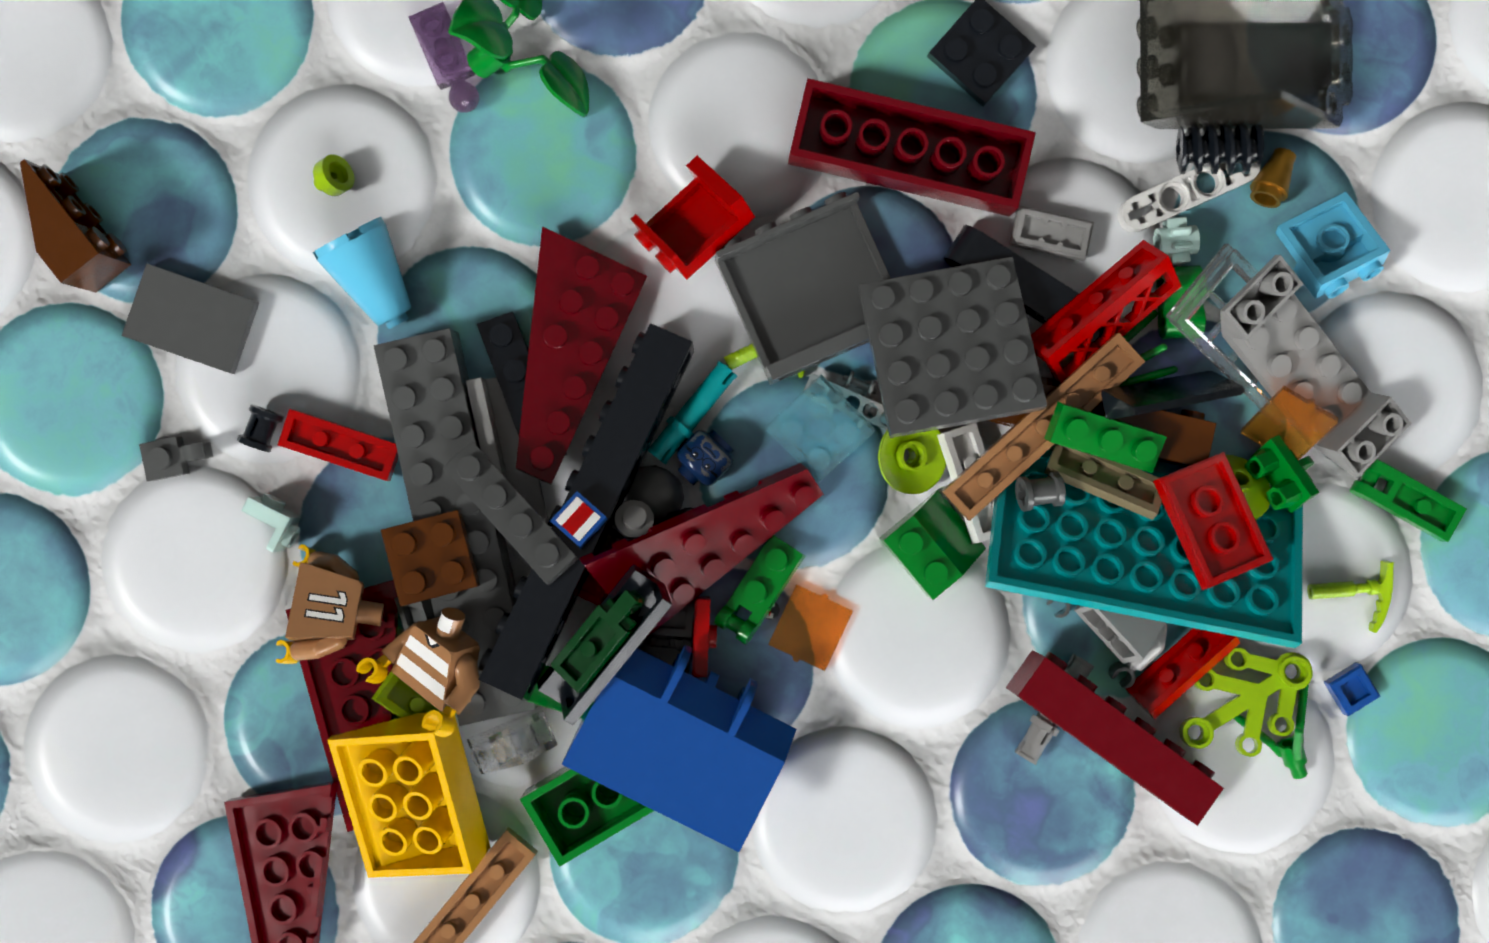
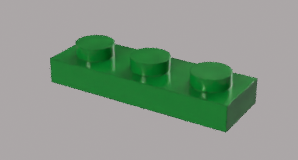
[1044,401,1167,473]

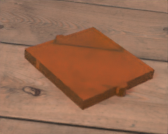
[1241,386,1338,460]
[768,584,853,671]

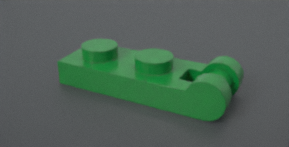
[1349,459,1467,542]
[714,535,805,645]

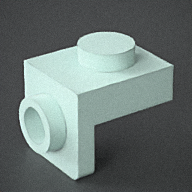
[241,493,301,553]

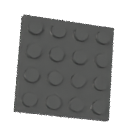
[858,257,1047,438]

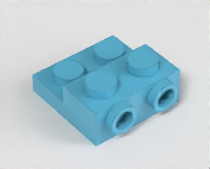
[1276,192,1391,299]

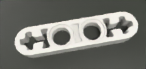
[1117,163,1261,233]

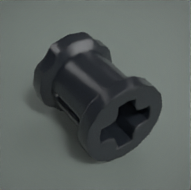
[237,404,284,452]

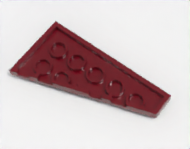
[579,463,824,639]

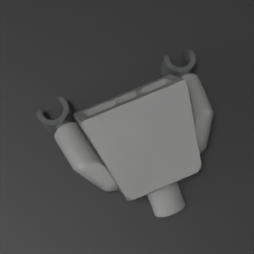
[1046,599,1167,688]

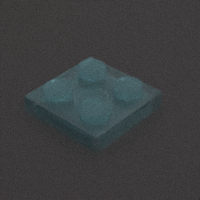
[765,374,875,483]

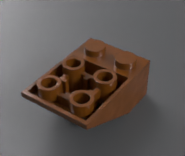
[20,159,131,293]

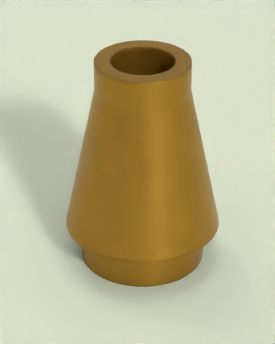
[1250,148,1296,208]

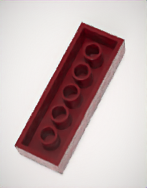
[788,78,1036,217]

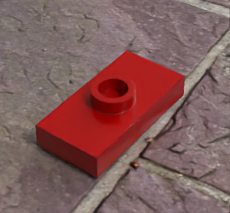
[692,596,717,677]

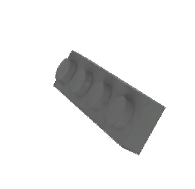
[443,442,579,586]

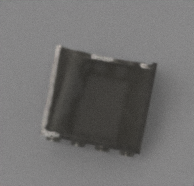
[1136,0,1353,129]

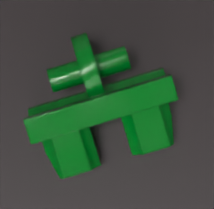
[1244,435,1320,513]

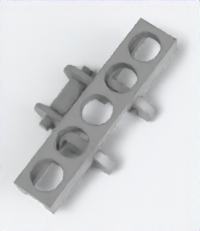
[802,371,888,430]

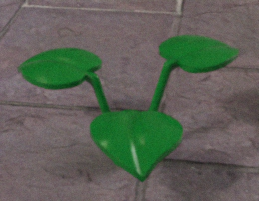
[448,0,589,117]

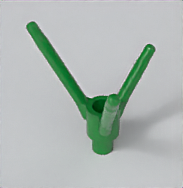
[1233,684,1309,779]

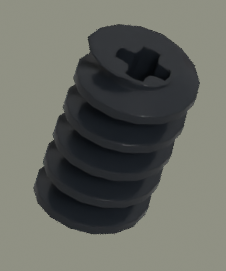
[1176,124,1264,174]

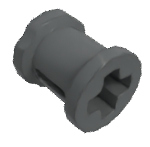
[1015,471,1066,511]

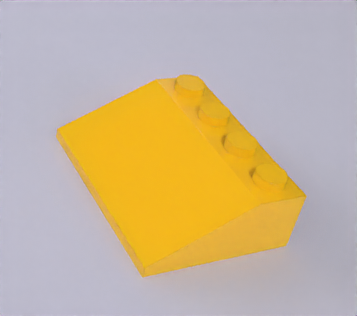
[327,711,491,878]

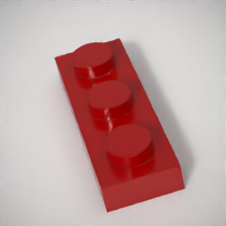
[277,409,398,481]
[1125,628,1240,720]

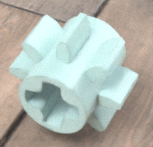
[1153,217,1200,265]

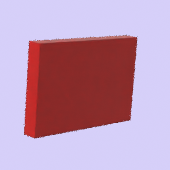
[1153,452,1274,590]

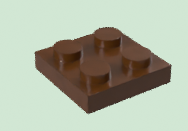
[381,509,480,607]

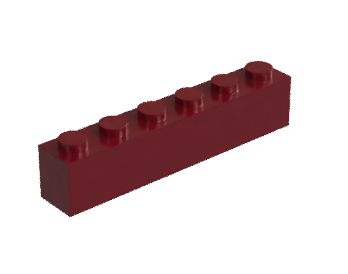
[1006,650,1224,826]

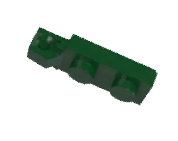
[550,589,646,693]

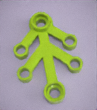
[1179,648,1313,757]

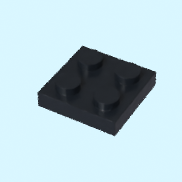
[927,0,1036,107]

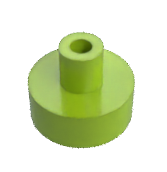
[313,154,355,196]

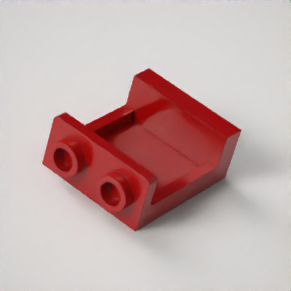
[630,155,755,280]

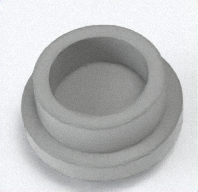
[614,500,654,539]

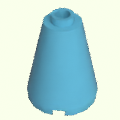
[313,217,412,329]

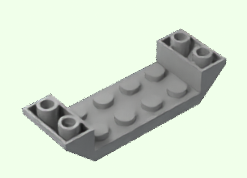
[1220,255,1412,478]

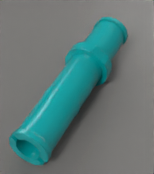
[648,361,738,465]

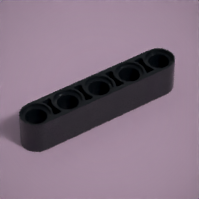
[944,225,1105,342]

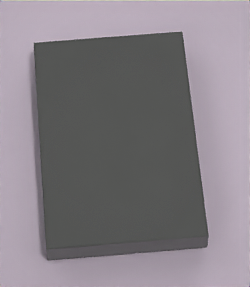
[121,263,259,374]

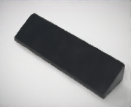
[1101,371,1245,420]

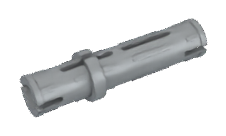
[1014,654,1094,765]

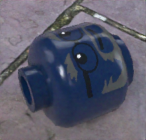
[677,429,734,486]

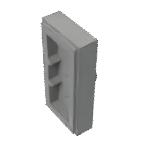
[1009,206,1094,261]

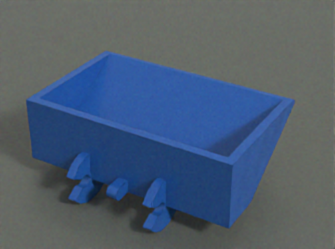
[562,645,797,852]

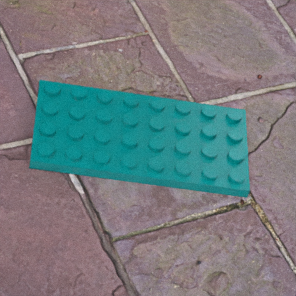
[985,450,1303,648]

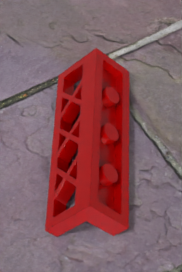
[1031,240,1182,384]

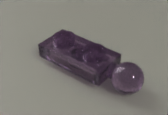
[408,2,479,113]

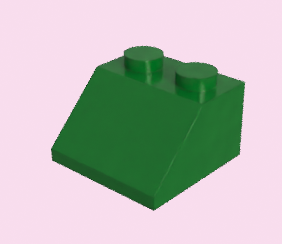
[879,490,986,600]

